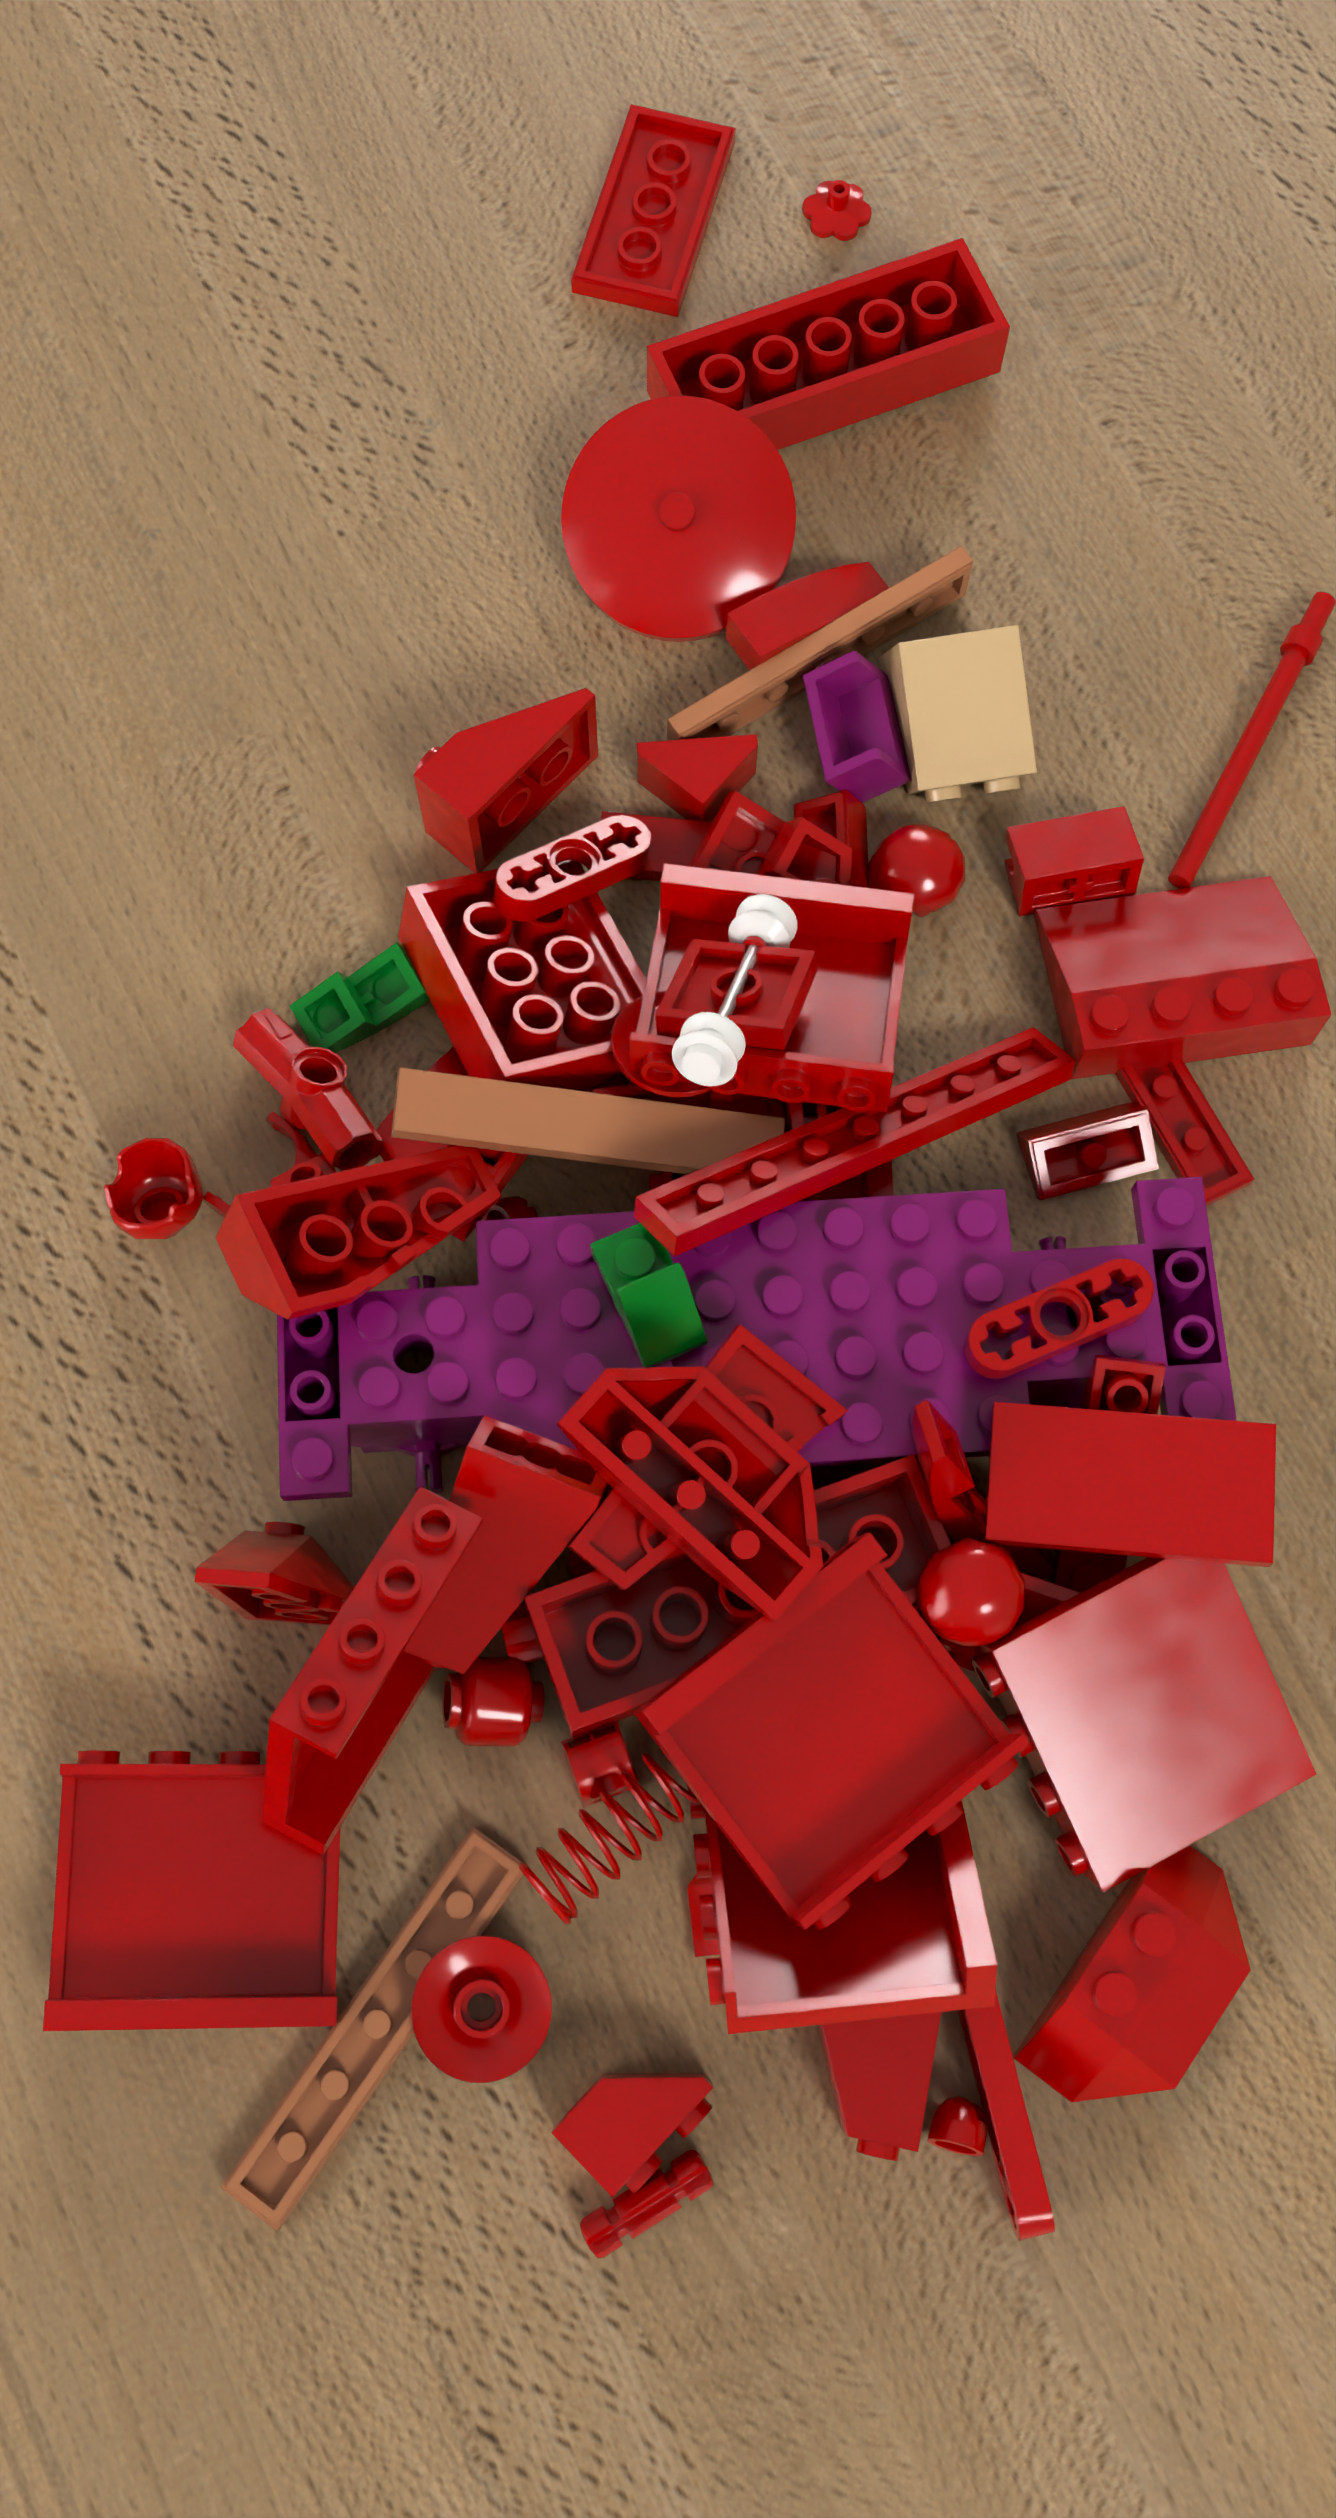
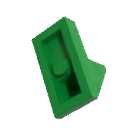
[590,1223,708,1368]

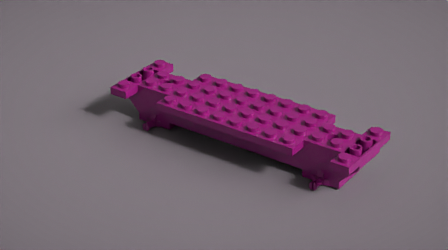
[277,1177,1237,1501]

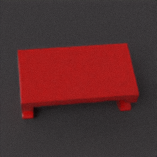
[1005,806,1144,917]

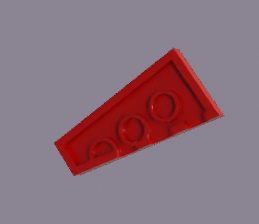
[567,1324,848,1590]

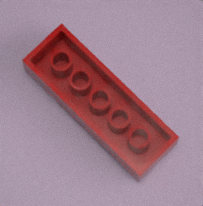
[647,238,1010,450]
[524,1454,951,1739]

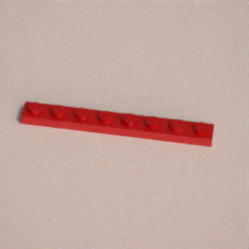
[634,1027,1076,1257]

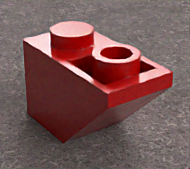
[551,2072,713,2198]

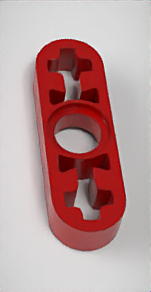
[493,815,651,922]
[964,1258,1154,1379]

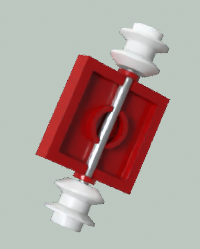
[655,894,817,1086]

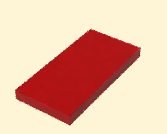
[571,104,736,317]
[984,1402,1276,1567]

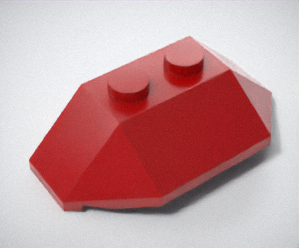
[556,1366,823,1622]
[1013,1845,1251,2102]

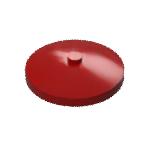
[561,396,796,642]

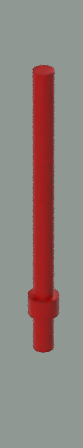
[1168,592,1336,889]

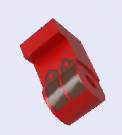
[561,1722,640,1808]

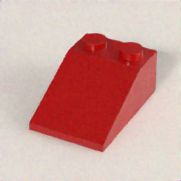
[413,688,598,873]

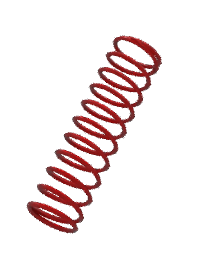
[519,1753,701,1924]

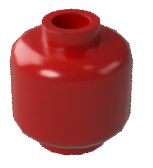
[442,1657,544,1747]

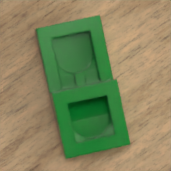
[289,942,430,1053]

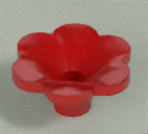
[802,180,872,241]

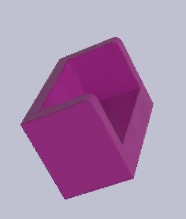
[803,651,912,803]

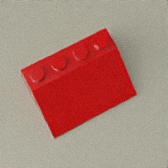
[398,860,646,1092]
[1034,876,1332,1080]

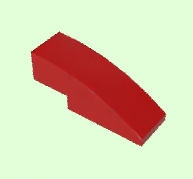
[726,562,889,671]

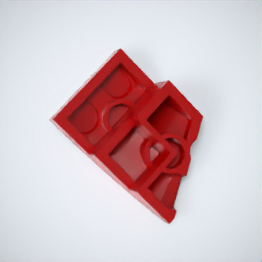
[689,790,852,885]

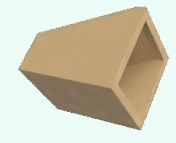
[878,625,1037,803]

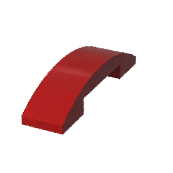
[912,1400,1056,1578]

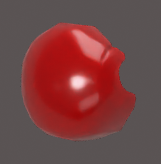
[867,824,965,917]
[104,1138,203,1239]
[917,1538,1025,1646]

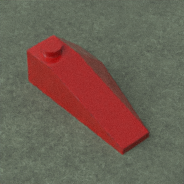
[216,1145,502,1320]
[195,1522,354,1626]

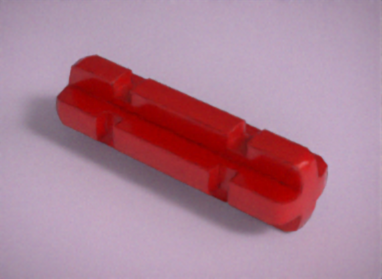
[580,2150,714,2258]

